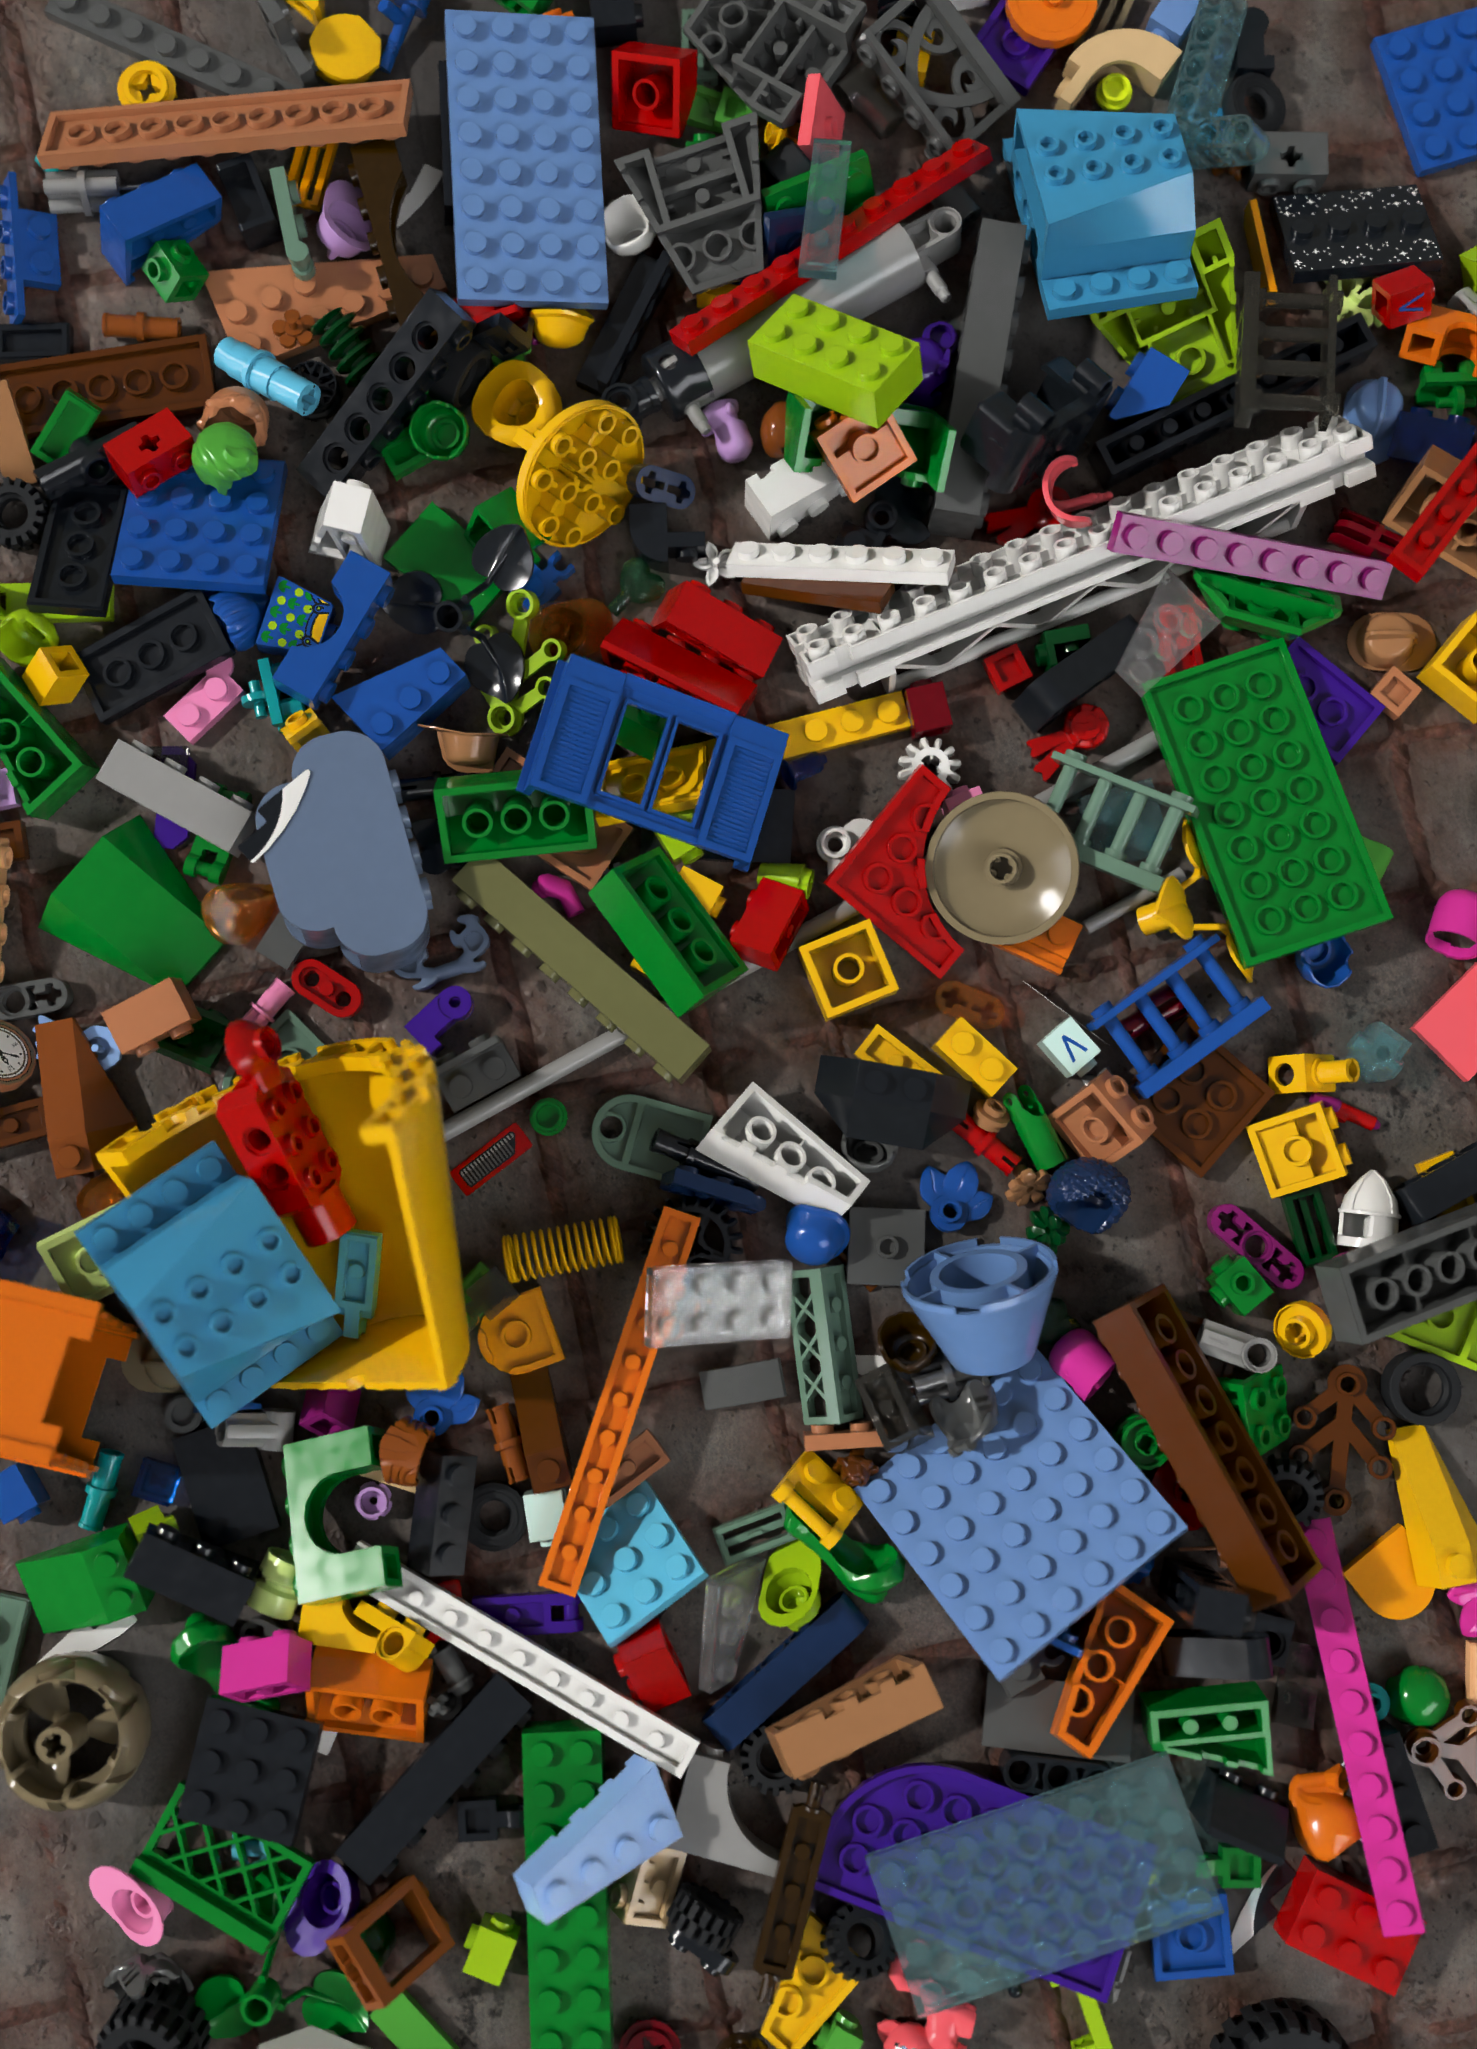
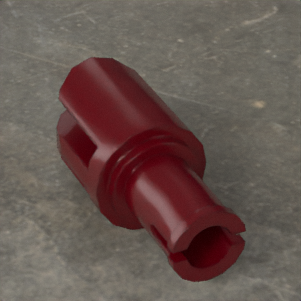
[1120,983,1189,1039]

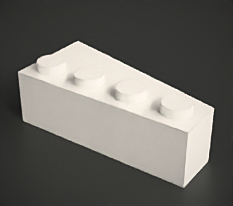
[745,458,847,541]
[695,1082,871,1216]

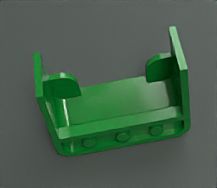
[784,392,957,493]

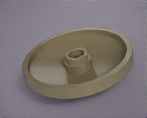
[925,791,1080,945]

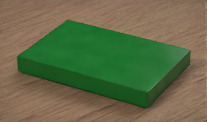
[383,502,504,629]

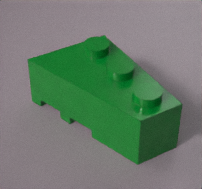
[1139,1681,1274,1777]

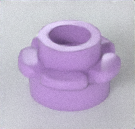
[354,1481,392,1520]

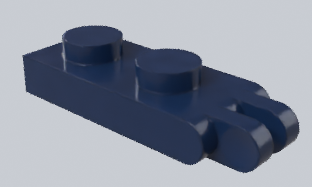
[659,1165,766,1215]

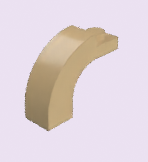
[1054,28,1182,110]

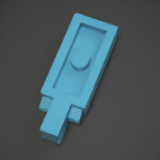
[335,1228,383,1339]

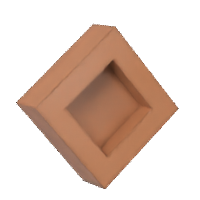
[1369,666,1423,721]

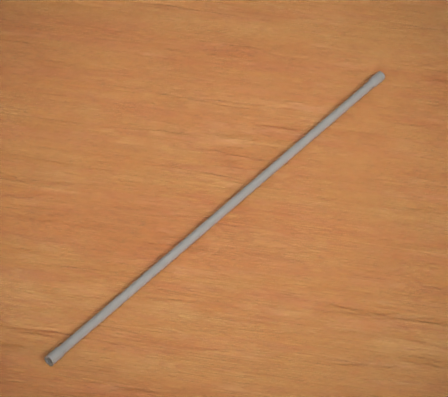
[443,731,1160,1142]

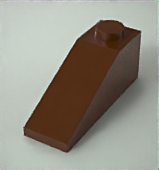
[510,1366,575,1495]

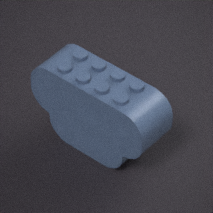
[255,731,434,973]

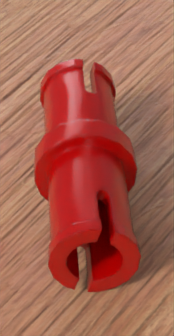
[951,1113,1023,1176]

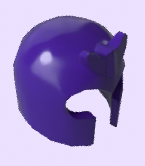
[904,337,951,408]

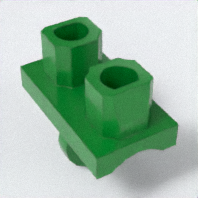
[1414,360,1477,419]

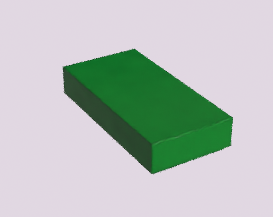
[30,387,103,463]

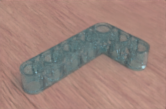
[1166,0,1270,170]

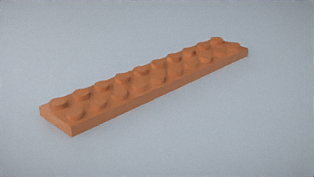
[37,79,413,170]

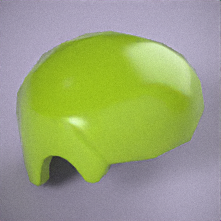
[0,609,60,668]

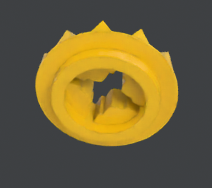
[117,61,177,105]

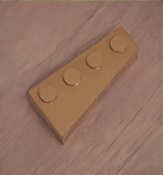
[764,1655,944,1780]

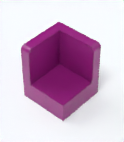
[298,1388,361,1436]

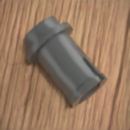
[431,1643,476,1698]

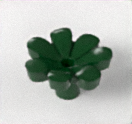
[1026,1206,1070,1254]

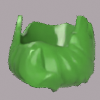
[191,422,259,495]

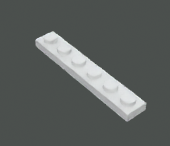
[726,541,956,586]

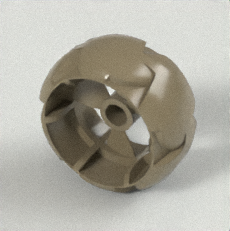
[0,1651,152,1812]

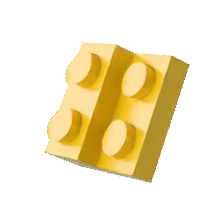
[1246,1100,1353,1199]

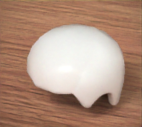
[604,194,656,257]

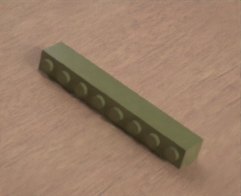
[452,859,712,1085]

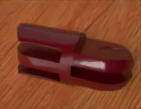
[1327,507,1403,567]

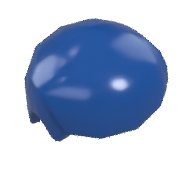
[1294,936,1354,989]

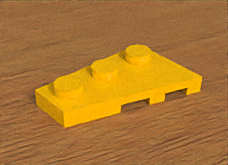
[761,1910,860,2049]

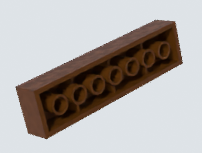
[1093,1283,1323,1612]

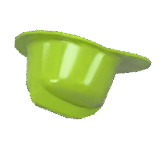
[758,1539,822,1632]

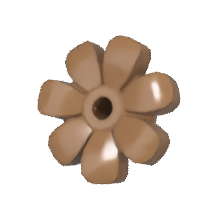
[1005,1164,1051,1207]

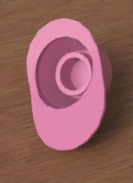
[89,1866,174,1947]

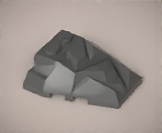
[683,0,867,129]

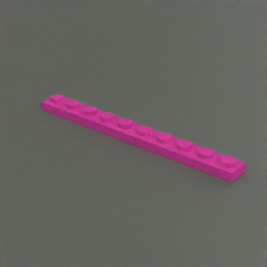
[1299,1517,1426,1937]

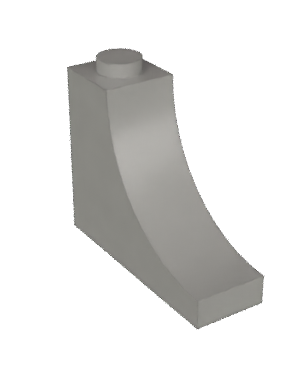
[667,1741,781,1877]

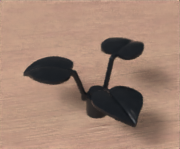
[381,524,534,703]

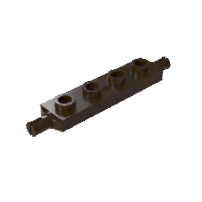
[753,1779,832,2005]

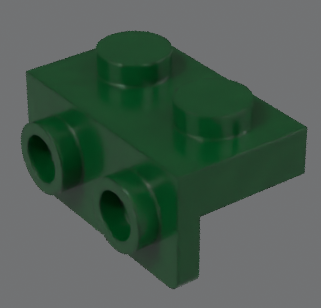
[155,1006,231,1075]

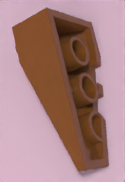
[35,1017,139,1179]

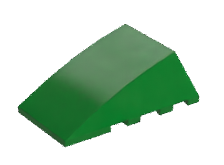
[38,815,228,988]

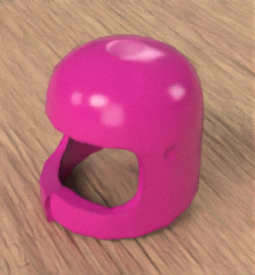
[1425,889,1477,960]
[1049,1328,1116,1403]

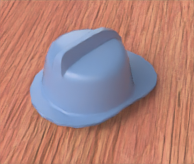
[1343,377,1404,465]

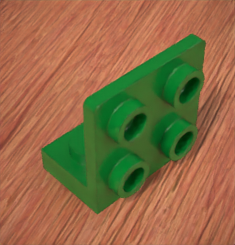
[1217,1364,1291,1455]

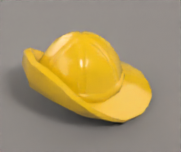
[471,359,563,449]

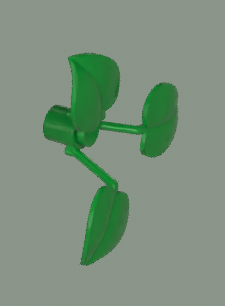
[195,1867,369,2039]

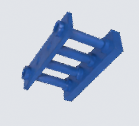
[1085,933,1271,1100]

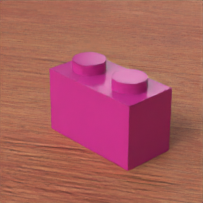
[219,1629,312,1703]

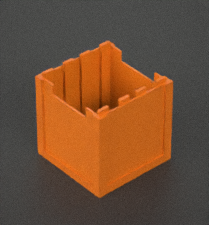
[0,1279,141,1479]

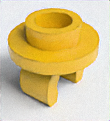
[764,121,800,152]

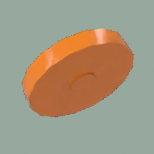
[1005,0,1097,49]

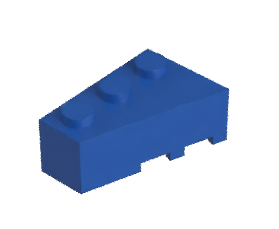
[99,163,222,286]
[330,647,472,761]

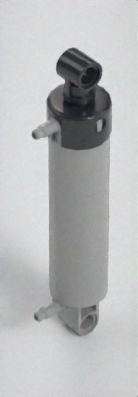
[601,207,962,435]

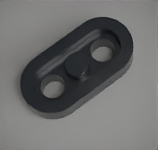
[666,1922,739,1977]

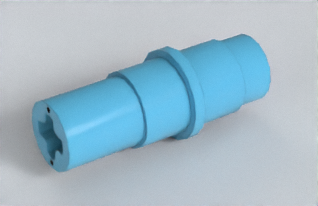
[214,337,321,416]

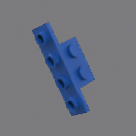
[0,171,61,325]

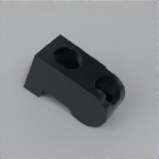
[1229,7,1275,85]

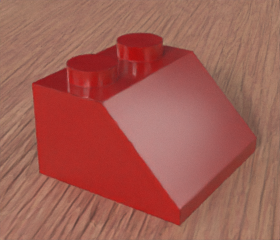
[612,41,698,138]

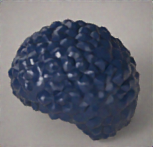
[1045,1156,1132,1234]

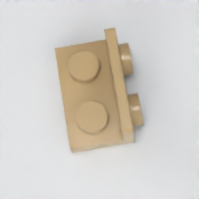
[610,1847,687,1929]

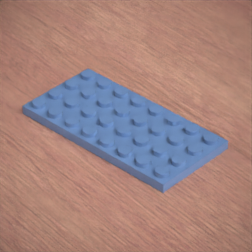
[444,9,609,310]

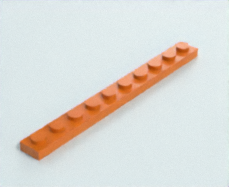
[538,1206,701,1598]

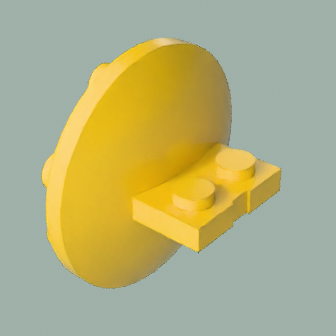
[512,400,644,548]

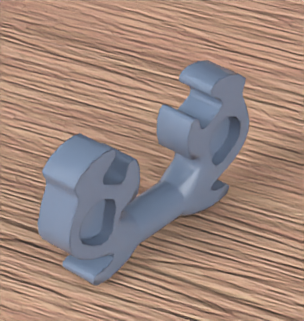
[394,914,491,992]

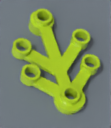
[474,589,567,737]

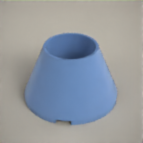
[900,1236,1058,1376]

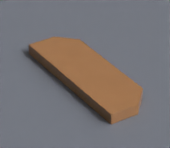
[0,379,37,484]

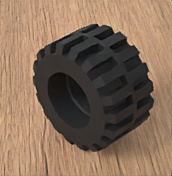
[96,1982,211,2049]

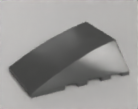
[613,111,764,296]

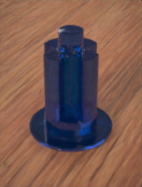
[780,751,827,790]

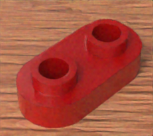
[291,959,364,1019]

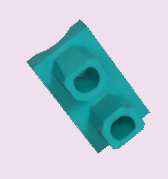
[241,657,306,734]

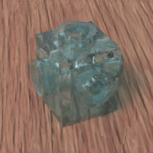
[1344,1021,1412,1084]

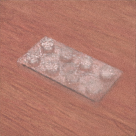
[644,1259,793,1348]

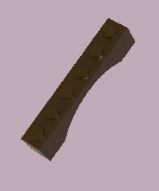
[347,139,438,370]

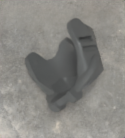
[929,1376,999,1458]
[104,1952,193,2001]

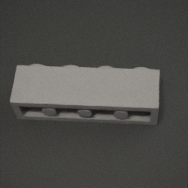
[95,739,256,858]

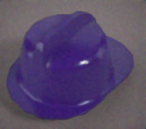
[284,1859,360,1957]

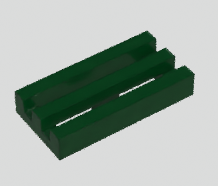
[1280,1185,1339,1269]

